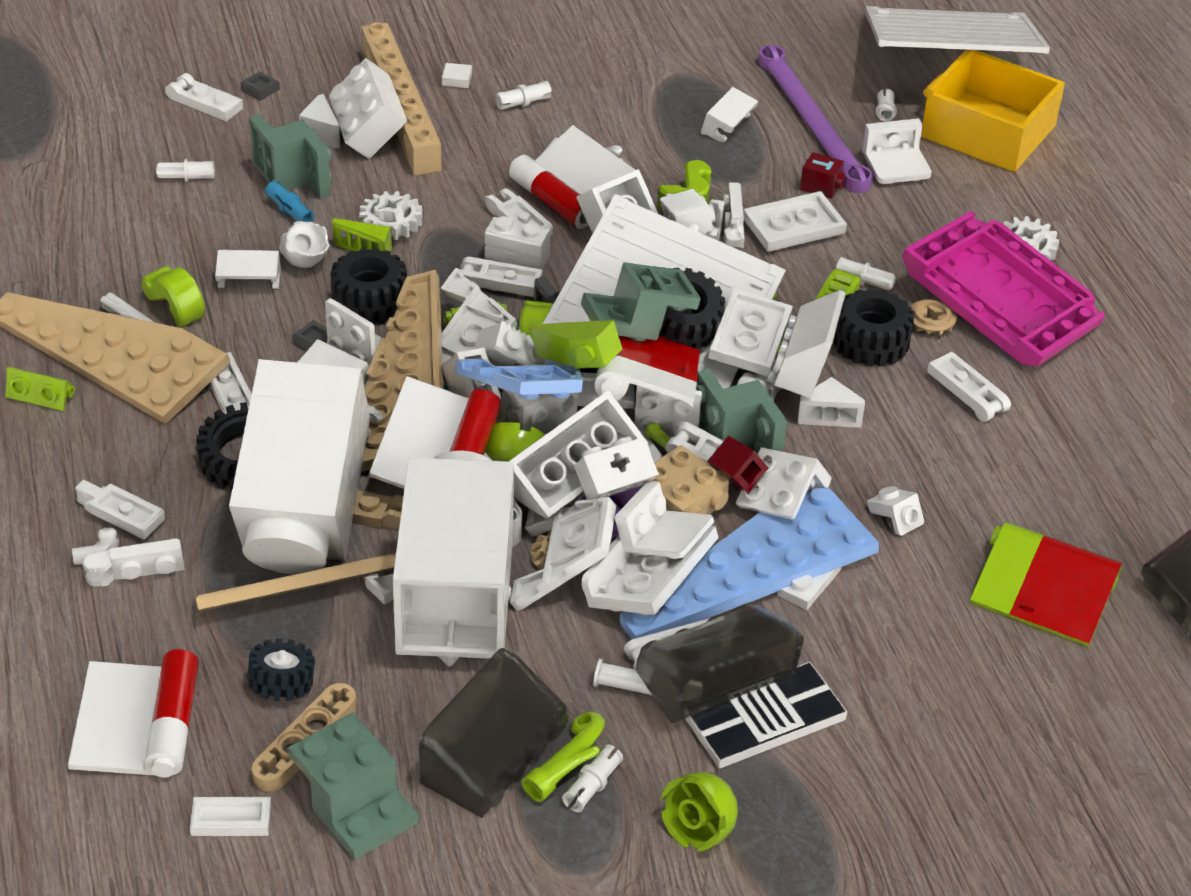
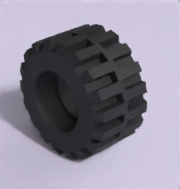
[330,248,407,324]
[659,267,726,350]
[833,289,914,366]

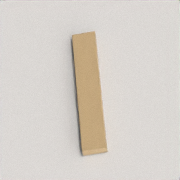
[194,553,396,612]

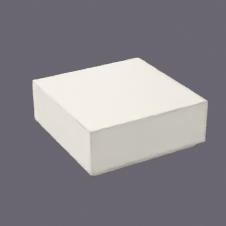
[442,63,472,88]

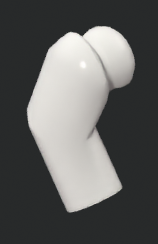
[72,528,119,565]

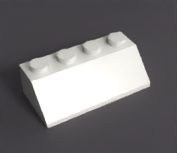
[772,290,846,398]
[509,390,649,519]

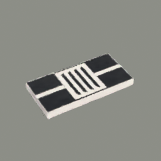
[684,662,847,769]

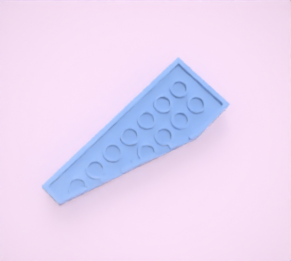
[620,487,879,640]

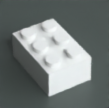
[329,58,407,159]

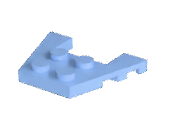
[455,359,583,399]

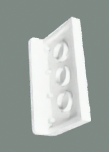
[582,526,718,615]

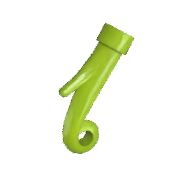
[521,712,605,802]

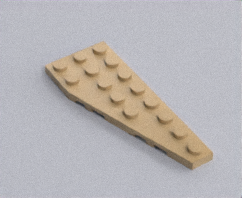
[361,269,443,472]
[0,292,230,425]

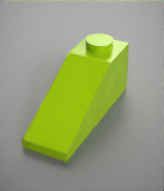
[529,320,622,368]

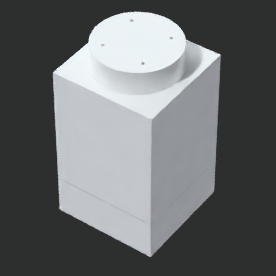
[229,359,370,574]
[393,451,514,659]

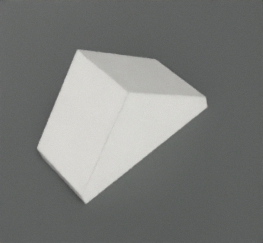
[299,94,340,149]
[798,377,865,428]

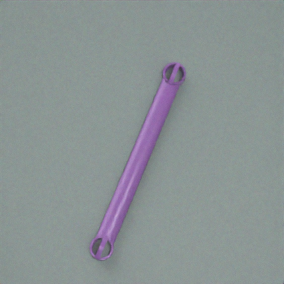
[758,45,873,193]

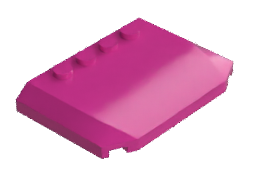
[902,211,1106,366]

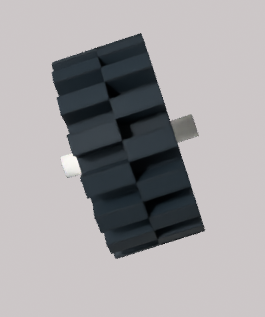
[247,638,315,702]

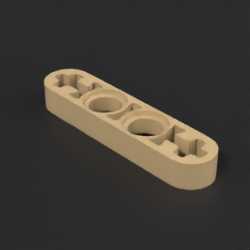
[252,683,357,792]

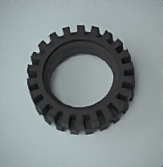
[196,402,249,492]

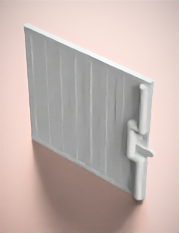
[865,6,1050,54]
[543,194,786,389]

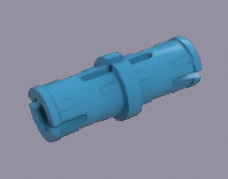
[265,181,315,222]

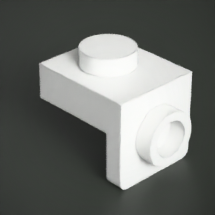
[867,486,924,536]

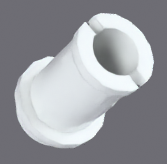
[876,89,897,122]

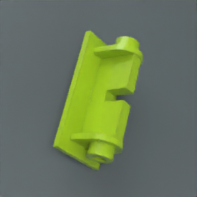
[5,367,75,411]

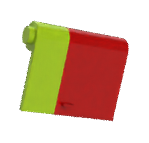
[970,521,1123,647]

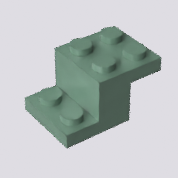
[249,114,333,199]
[581,262,701,341]
[696,369,787,455]
[288,712,419,860]

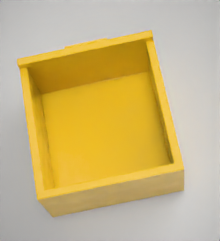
[921,50,1065,172]

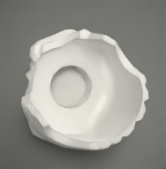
[279,221,330,268]

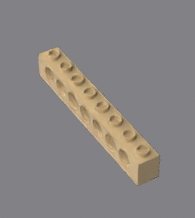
[361,23,442,176]

